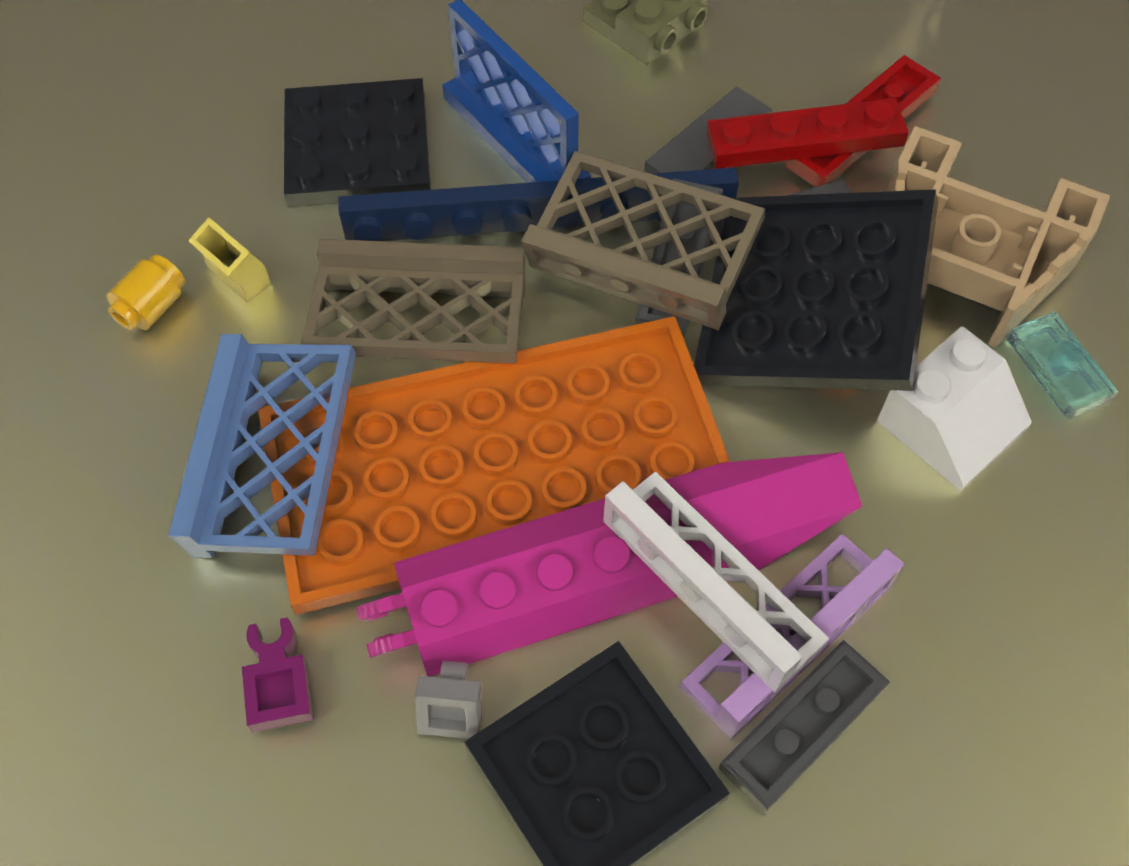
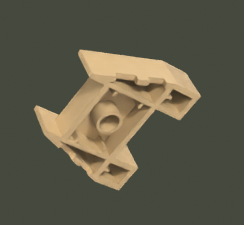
[887,126,1111,348]

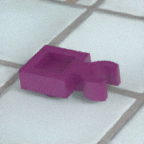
[242,617,314,733]

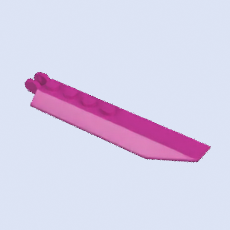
[356,452,862,677]

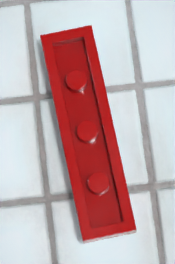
[784,55,941,187]
[706,98,909,169]

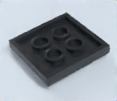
[284,78,431,207]
[464,641,730,866]

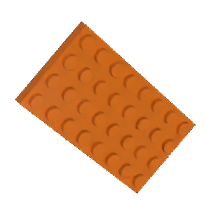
[258,316,730,615]

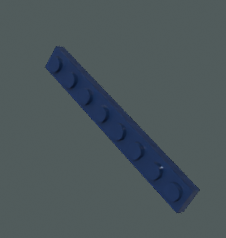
[338,167,739,241]

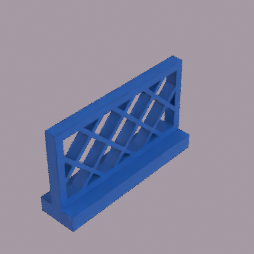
[442,0,591,183]

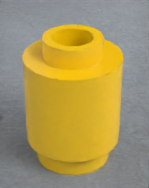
[106,254,185,330]

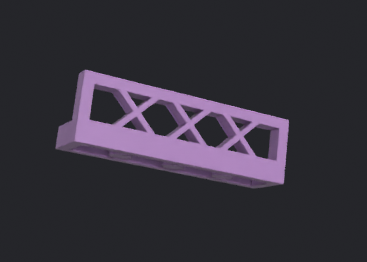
[680,534,904,740]

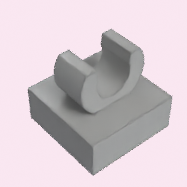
[415,660,482,739]

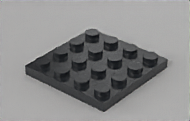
[694,189,938,391]

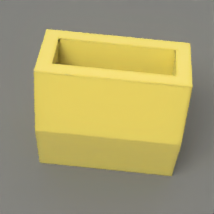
[188,217,271,302]

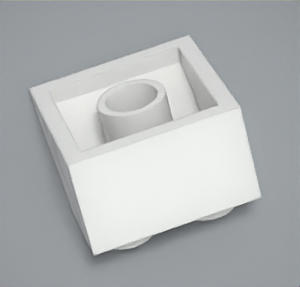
[877,326,1032,492]

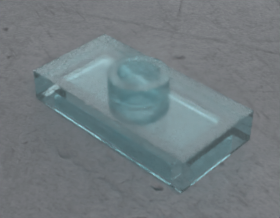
[1007,311,1118,420]

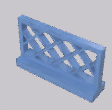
[168,334,356,558]

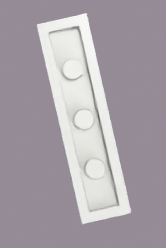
[603,471,830,693]

